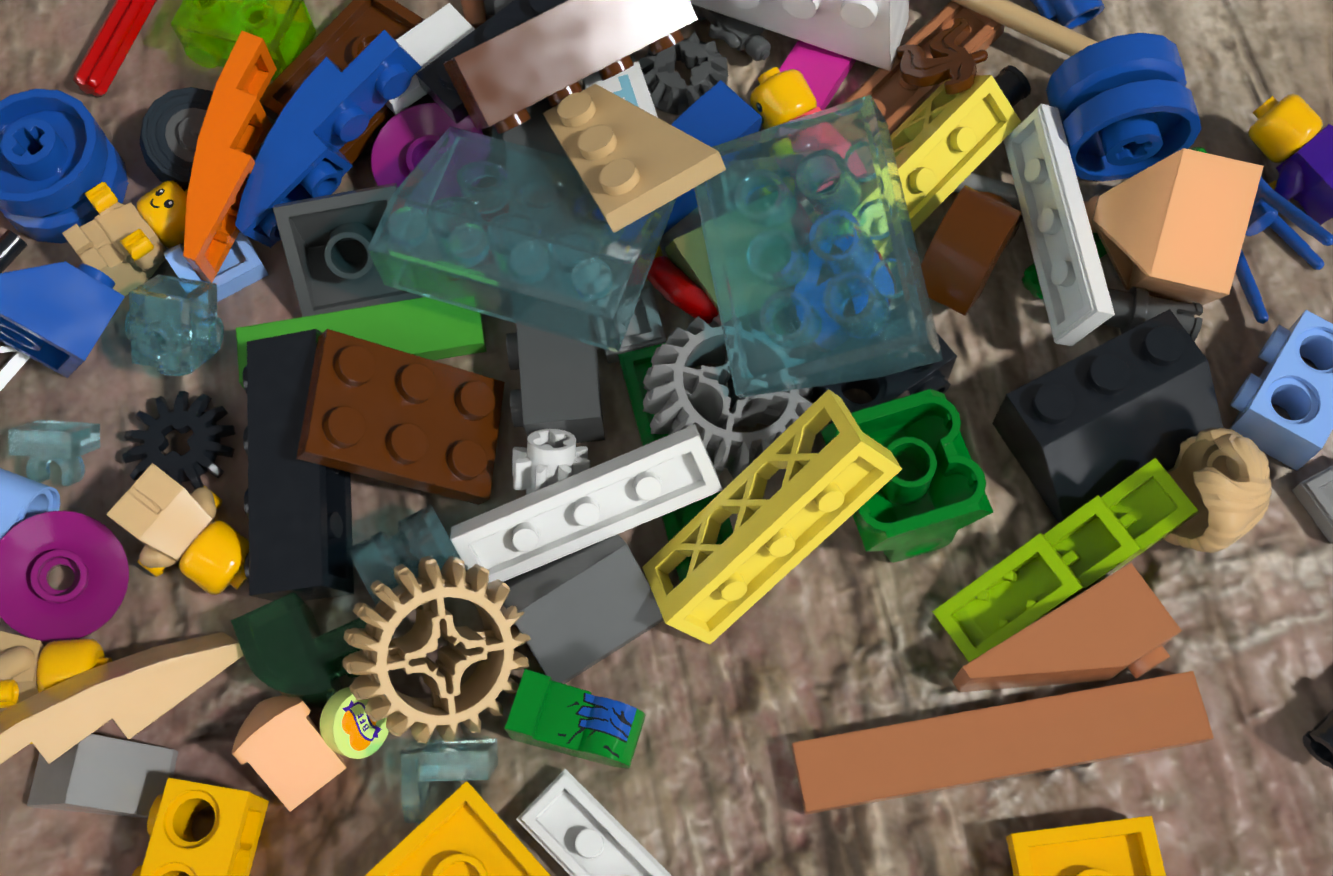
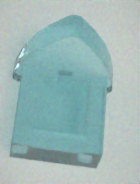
[400,738,498,823]

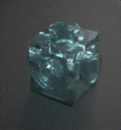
[125,274,224,376]

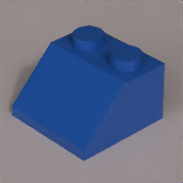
[0,261,125,378]

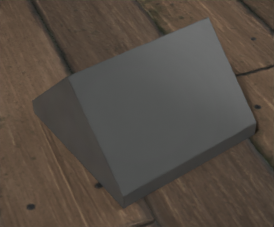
[273,183,424,317]
[503,534,664,684]

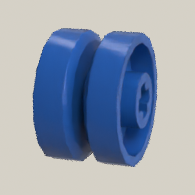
[1046,33,1201,182]
[0,89,128,244]

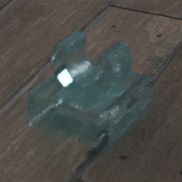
[8,420,100,486]

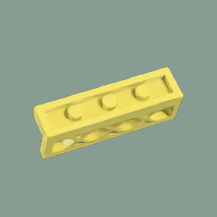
[808,75,1021,278]
[642,389,902,645]

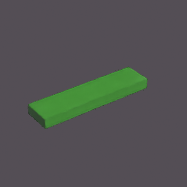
[236,289,487,390]

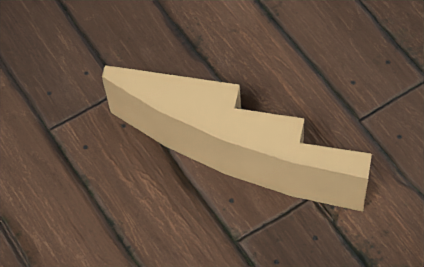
[0,632,247,764]

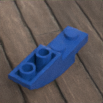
[235,30,422,248]

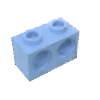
[1230,310,1333,471]

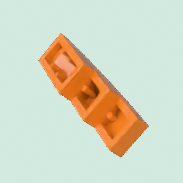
[183,30,277,284]

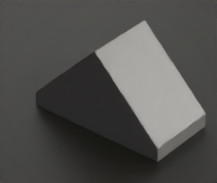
[27,734,179,818]

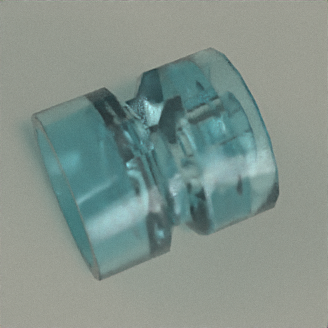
[348,504,467,605]

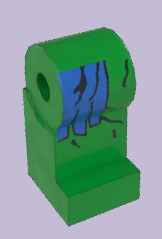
[504,669,646,769]

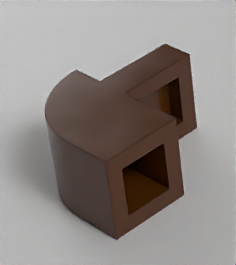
[910,185,1023,316]

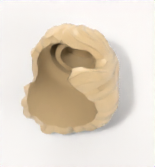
[1163,427,1272,553]

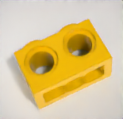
[132,778,269,876]

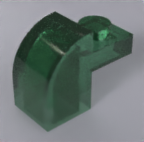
[231,592,395,708]

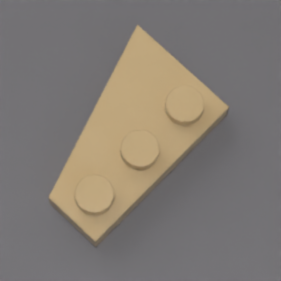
[543,84,727,233]

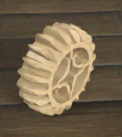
[343,556,531,744]

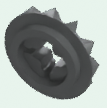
[639,31,728,115]

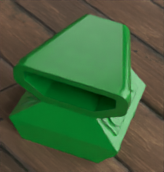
[821,389,993,563]

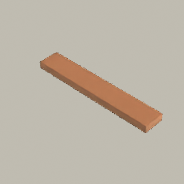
[791,671,1214,815]

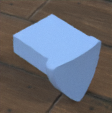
[164,232,269,312]

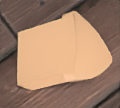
[232,695,347,812]

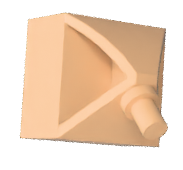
[1084,148,1264,306]

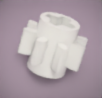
[512,429,590,495]

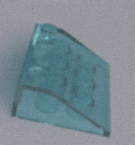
[694,95,943,398]
[368,126,676,353]

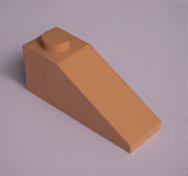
[952,563,1182,692]

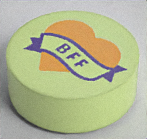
[320,687,389,759]

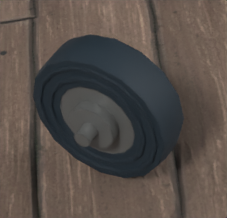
[139,87,213,191]

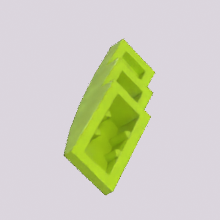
[932,458,1199,662]

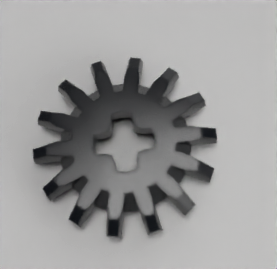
[122,391,236,490]

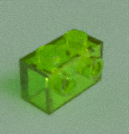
[171,0,316,81]

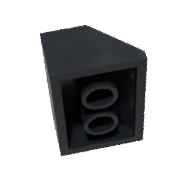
[992,309,1223,523]

